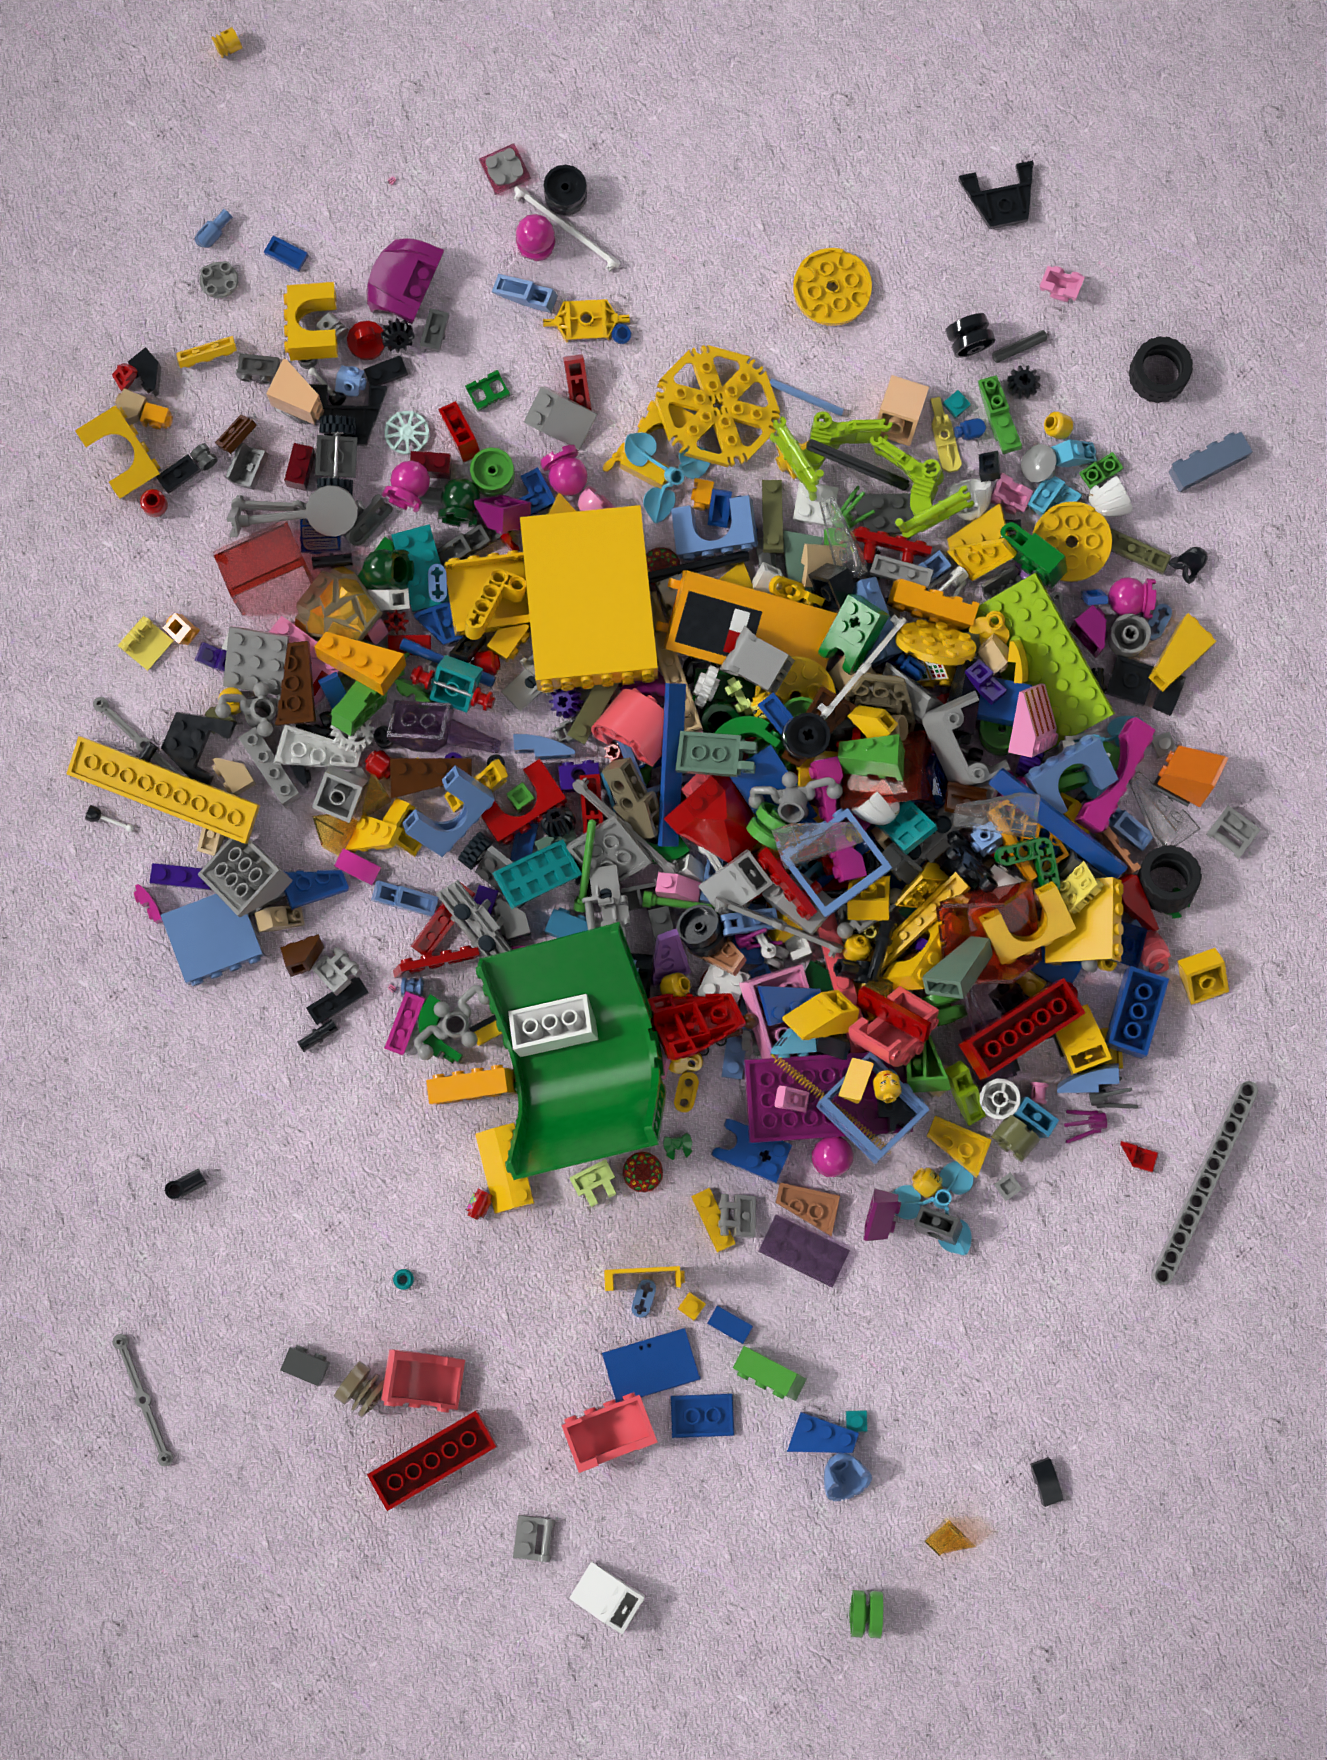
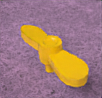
[602,442,625,472]

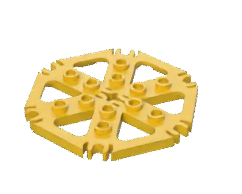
[654,345,780,468]

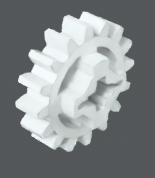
[693,665,720,709]
[330,720,375,753]

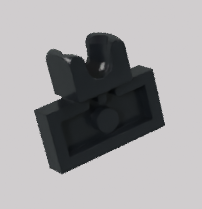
[877,1097,919,1134]

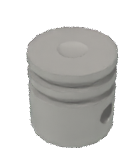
[315,313,349,344]

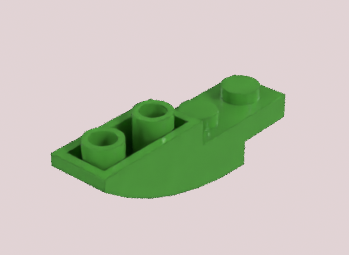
[978,375,1022,454]

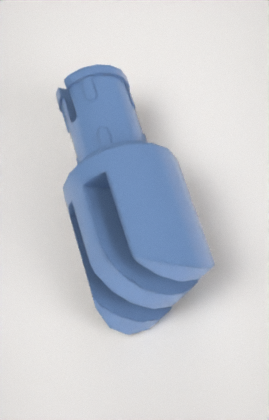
[195,209,233,248]

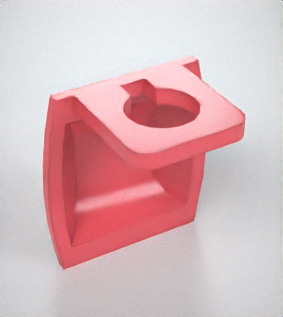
[1130,931,1171,975]

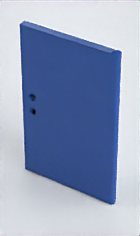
[729,744,817,823]
[602,1328,701,1403]

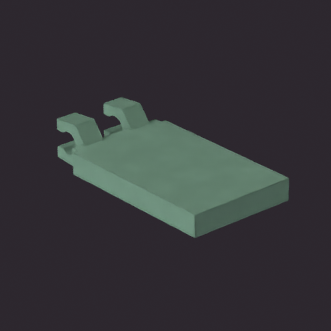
[676,731,758,777]

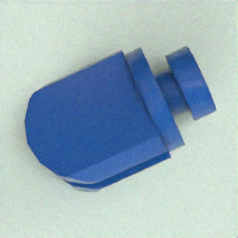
[954,418,986,440]
[895,653,926,681]

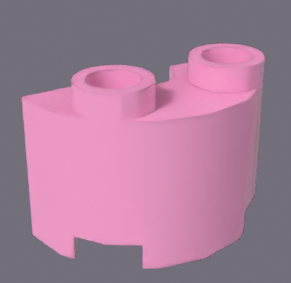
[1039,266,1085,302]
[990,472,1033,515]

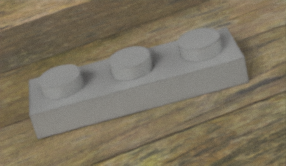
[870,554,934,591]

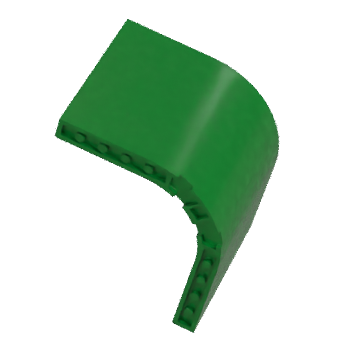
[476,922,666,1180]

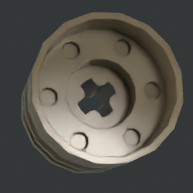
[334,1361,384,1418]

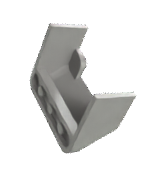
[922,691,1011,785]

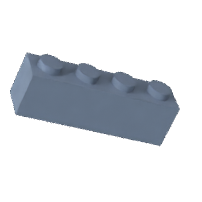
[1169,432,1253,492]

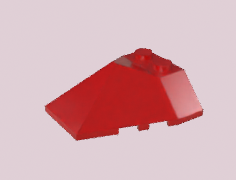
[664,775,759,863]
[648,993,746,1060]

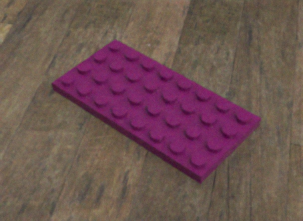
[744,1052,913,1143]

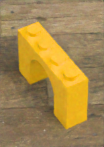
[283,282,338,361]
[618,400,694,489]
[75,405,161,499]
[978,881,1076,965]
[882,912,964,990]

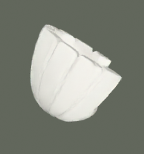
[1089,476,1133,517]
[945,478,992,521]
[852,780,900,825]

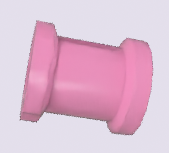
[1030,1082,1049,1105]

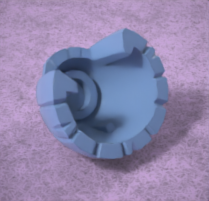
[824,1453,872,1501]

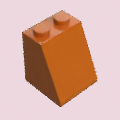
[1157,745,1229,807]

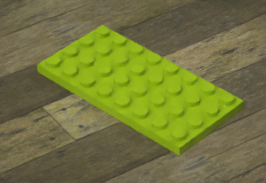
[975,572,1115,753]

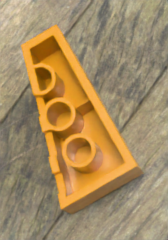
[887,578,980,631]
[314,632,406,696]
[426,1065,517,1105]

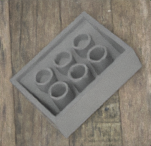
[198,838,293,917]

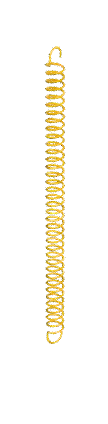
[770,1054,891,1154]

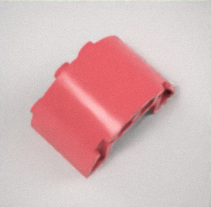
[591,688,664,767]
[849,986,939,1067]
[381,1349,465,1413]
[561,1392,658,1473]

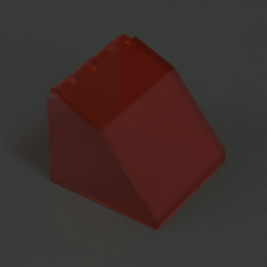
[213,521,314,616]
[840,730,937,811]
[936,881,1042,984]

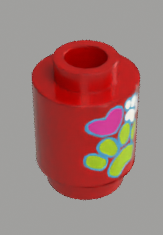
[465,1188,493,1220]

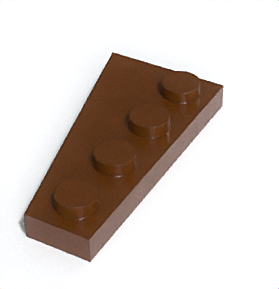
[275,641,316,726]
[781,686,856,767]
[390,758,472,799]

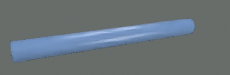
[770,378,844,416]

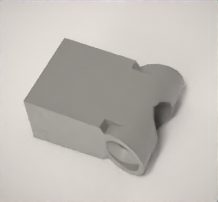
[720,626,795,694]

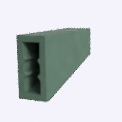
[783,530,823,605]
[922,936,993,999]

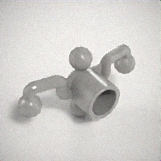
[215,682,281,737]
[748,772,843,823]
[414,985,490,1060]

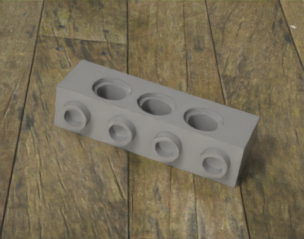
[238,727,302,808]

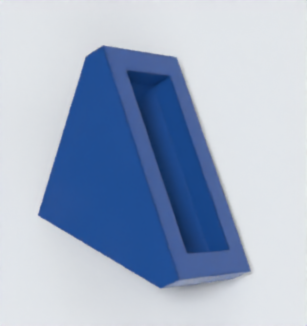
[708,489,732,528]

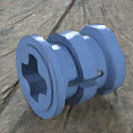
[401,977,424,996]

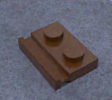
[215,414,257,454]
[944,782,987,819]

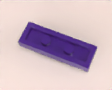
[150,863,211,890]

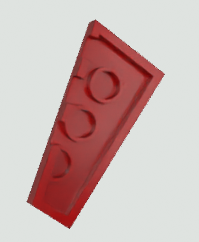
[393,945,480,978]

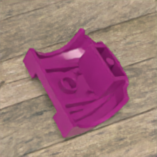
[366,238,444,324]

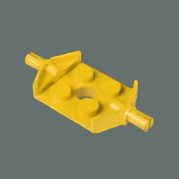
[543,299,630,342]

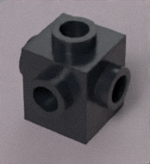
[988,980,1026,1014]

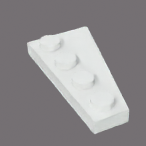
[273,725,361,769]

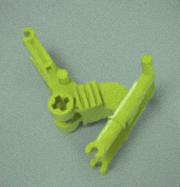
[770,411,892,501]
[870,436,975,541]

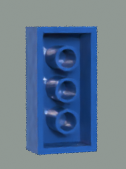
[1105,966,1169,1059]

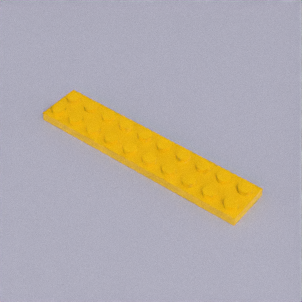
[66,736,260,844]

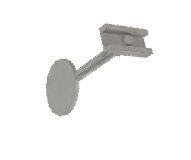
[227,485,358,538]

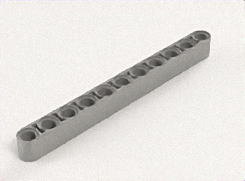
[1151,1081,1258,1285]

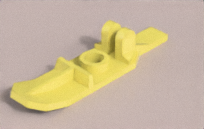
[930,397,962,473]

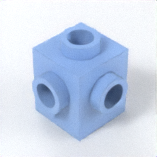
[335,365,367,397]
[970,821,1003,857]

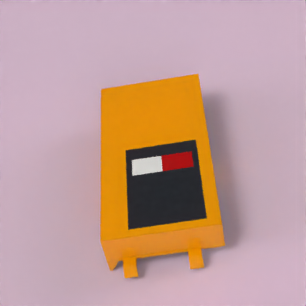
[655,570,838,670]

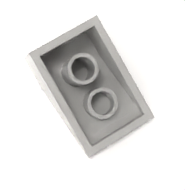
[524,386,597,450]
[762,866,834,935]

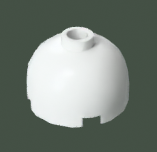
[980,1078,1021,1119]

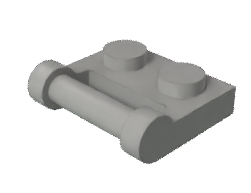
[1206,805,1261,859]
[513,1515,555,1562]

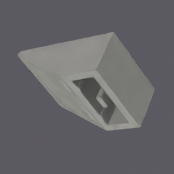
[698,849,773,916]

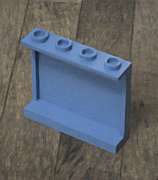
[161,894,265,986]

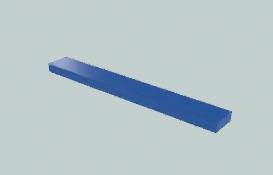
[658,683,686,847]
[989,767,1128,879]

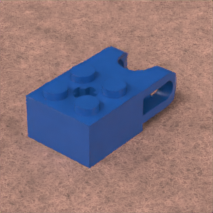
[711,1119,792,1184]

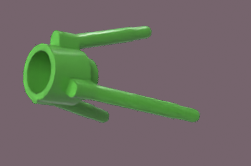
[833,486,875,529]

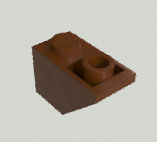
[280,934,324,977]

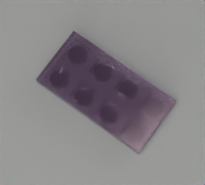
[758,1214,850,1288]

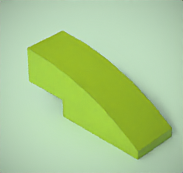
[945,1060,986,1126]

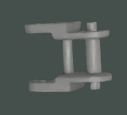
[551,718,575,744]
[741,1030,760,1057]

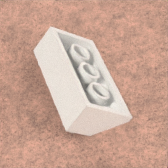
[508,994,598,1057]

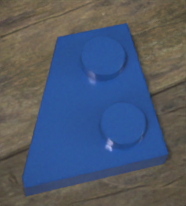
[413,601,462,646]

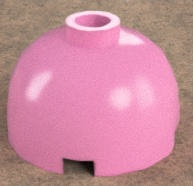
[578,485,615,511]

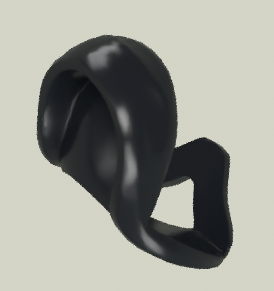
[1168,547,1208,584]
[682,656,716,684]

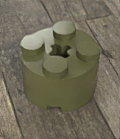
[991,1115,1040,1163]

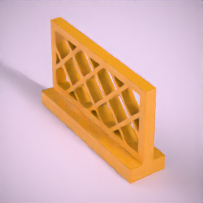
[986,798,1070,881]

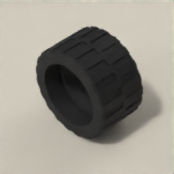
[1129,336,1193,403]
[1137,845,1202,914]

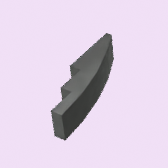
[437,524,512,567]

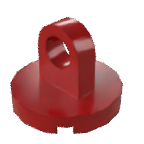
[347,321,385,361]

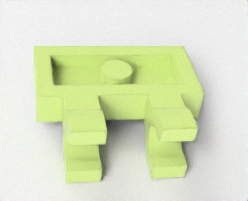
[725,677,753,716]
[570,1159,616,1207]

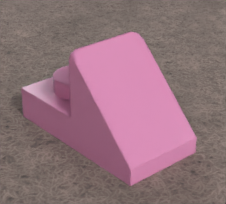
[775,1085,809,1113]

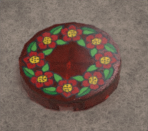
[646,547,681,586]
[623,1152,663,1193]

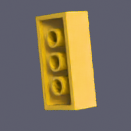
[475,1123,535,1214]

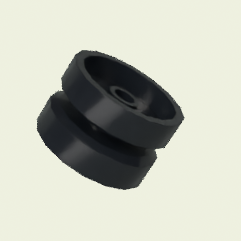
[543,164,587,216]
[945,313,996,358]
[781,712,830,760]
[676,905,728,957]

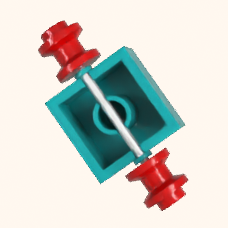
[410,655,496,713]

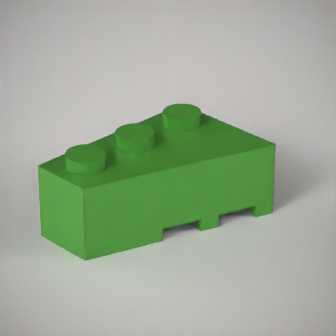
[331,681,388,736]
[838,734,905,781]
[907,1035,951,1093]
[733,1346,807,1401]

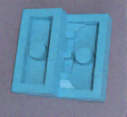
[1027,476,1082,517]

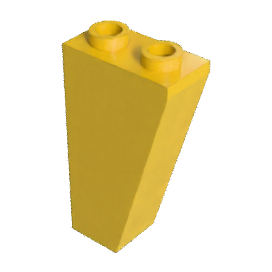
[1148,613,1216,692]

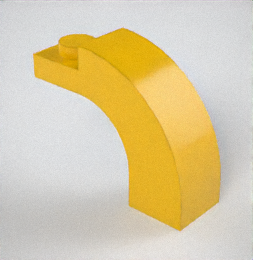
[444,759,508,813]

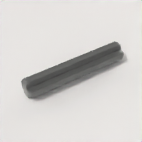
[992,330,1048,363]

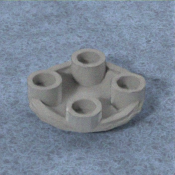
[199,261,239,299]
[1021,444,1057,483]

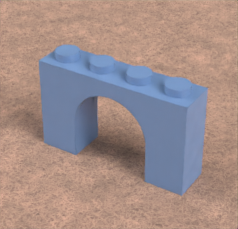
[671,495,758,561]
[853,577,903,668]
[1024,734,1119,814]
[402,766,495,857]

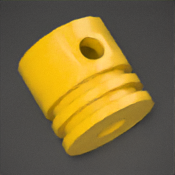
[211,27,243,58]

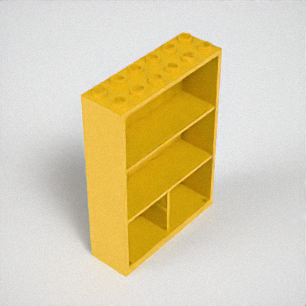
[520,505,658,693]

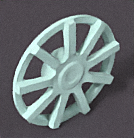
[384,411,429,454]

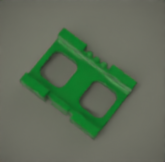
[465,370,510,412]

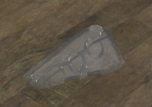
[820,497,868,578]
[1129,771,1200,847]
[953,792,1041,838]
[771,822,864,870]

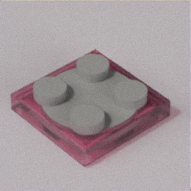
[479,143,531,195]

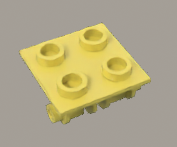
[117,616,174,671]
[1059,861,1103,914]

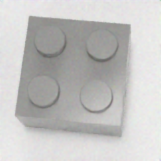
[312,765,368,823]

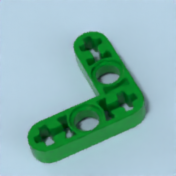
[994,837,1060,891]

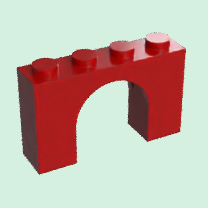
[480,759,567,846]

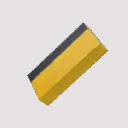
[469,1014,502,1047]

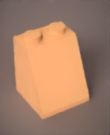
[266,358,324,425]
[877,375,929,446]

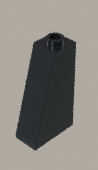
[946,658,980,740]

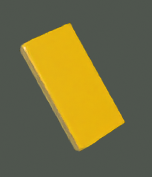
[838,1058,874,1104]

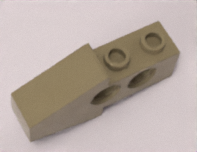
[602,757,659,839]

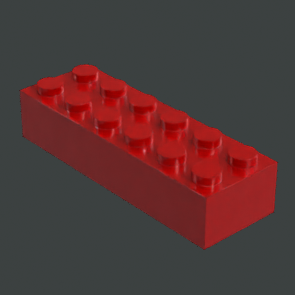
[958,978,1086,1080]
[367,1410,498,1511]

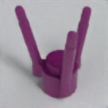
[735,910,783,950]
[1064,1110,1107,1144]

